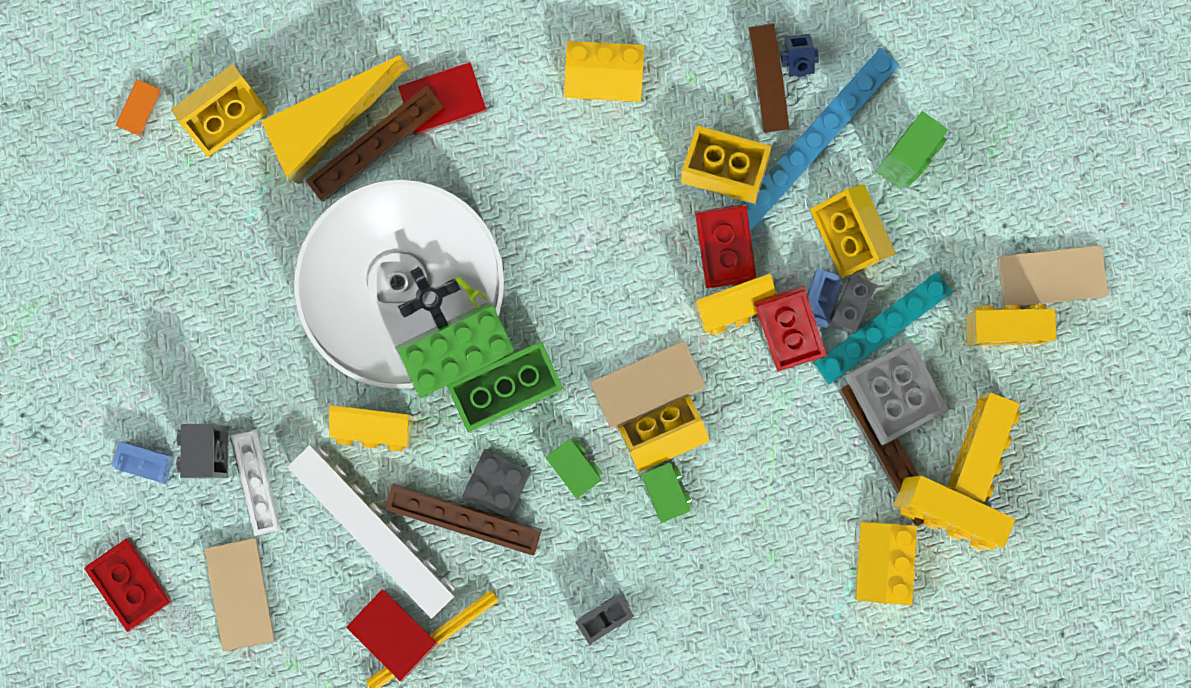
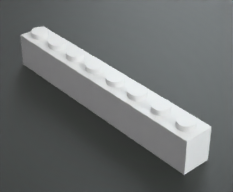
[287,445,456,619]

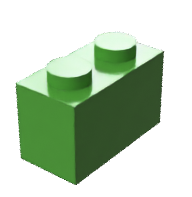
[545,439,602,499]
[641,462,693,523]

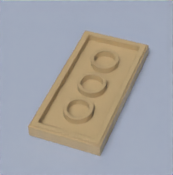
[998,245,1108,306]
[590,341,706,430]
[204,538,276,652]

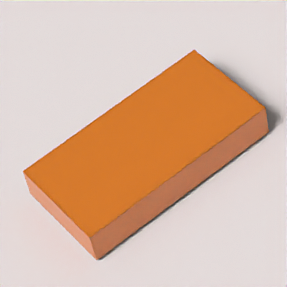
[115,79,162,137]

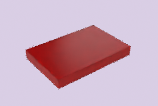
[398,62,487,136]
[695,204,757,288]
[754,285,827,372]
[84,538,172,632]
[346,589,438,682]

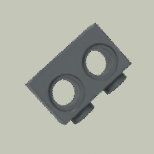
[828,274,877,334]
[575,593,634,645]

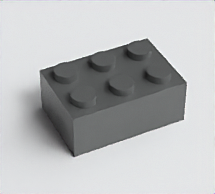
[176,424,229,479]

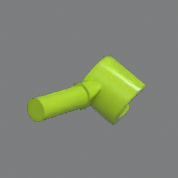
[455,276,487,308]

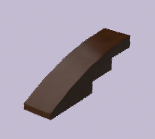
[748,23,789,133]

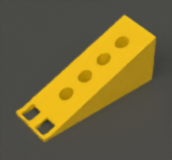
[261,55,410,184]

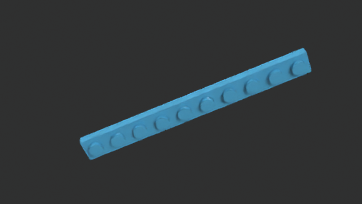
[740,48,899,232]

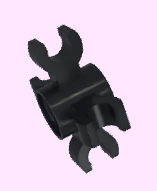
[397,267,461,329]

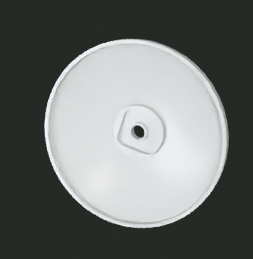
[294,179,504,389]

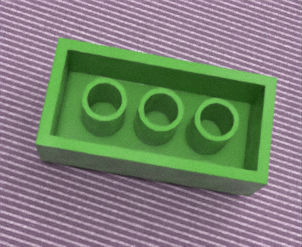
[875,111,948,189]
[395,302,515,398]
[447,341,564,433]

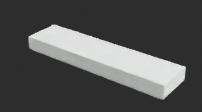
[231,429,281,536]

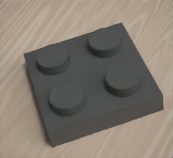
[462,449,532,518]

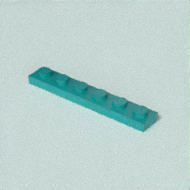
[813,272,953,385]

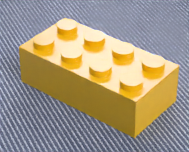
[947,392,1021,503]
[893,475,1016,552]

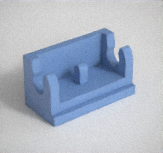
[807,268,843,328]
[112,441,174,484]

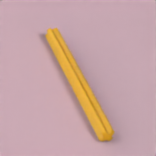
[366,590,499,688]

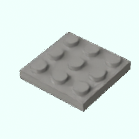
[845,341,949,445]

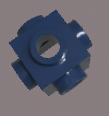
[781,34,819,77]

